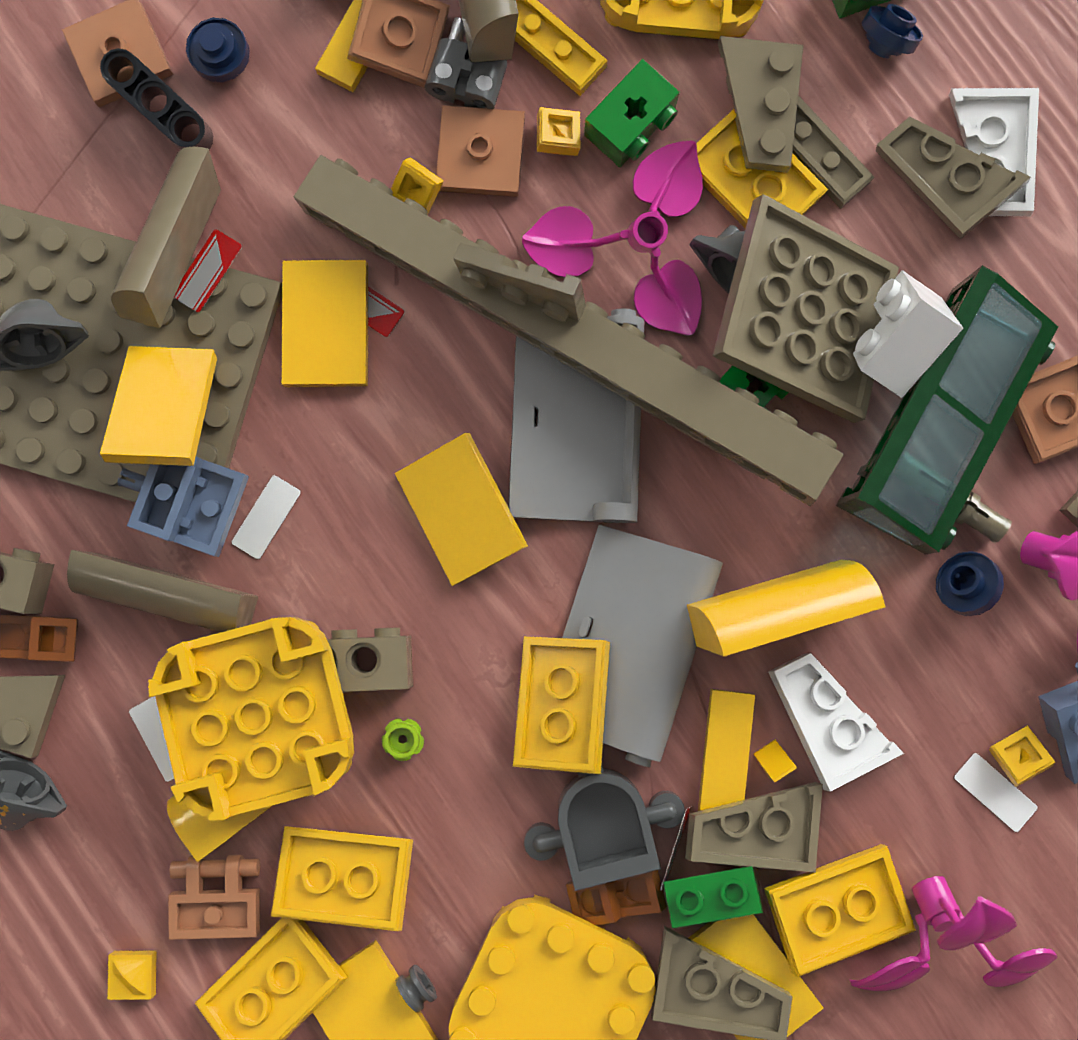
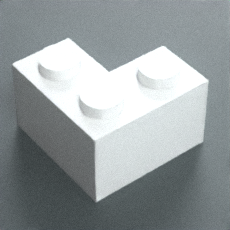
[853,270,963,398]

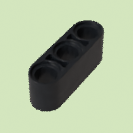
[100,48,213,150]

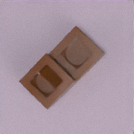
[0,614,78,662]
[566,870,667,925]

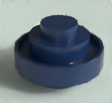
[861,4,923,58]
[186,18,250,82]
[936,551,1004,616]

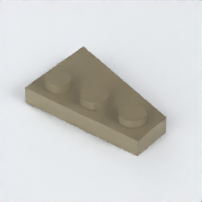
[876,117,1031,239]
[685,782,823,872]

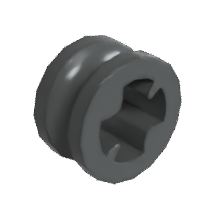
[396,965,437,1012]

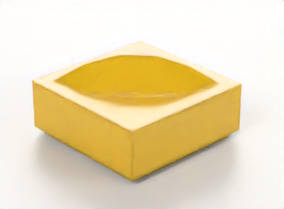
[537,107,581,156]
[391,157,444,215]
[989,725,1055,787]
[107,950,157,1000]

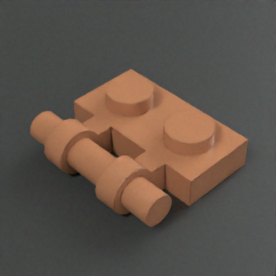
[168,855,261,940]

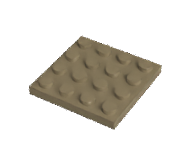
[713,194,899,423]

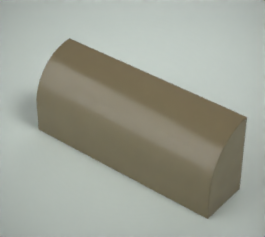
[459,0,519,62]
[111,147,221,328]
[67,550,259,632]

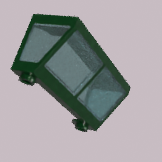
[836,265,1059,554]

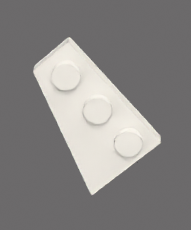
[949,88,1039,216]
[768,653,904,792]

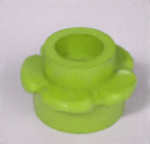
[382,718,424,761]

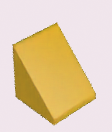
[753,740,797,783]

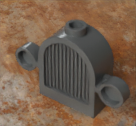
[524,762,685,891]

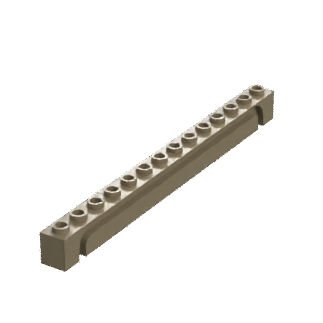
[293,155,844,506]

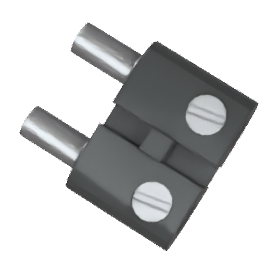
[425,17,508,109]

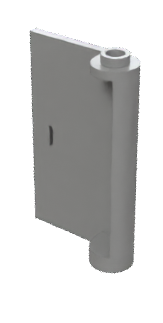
[508,309,645,523]
[562,525,723,767]

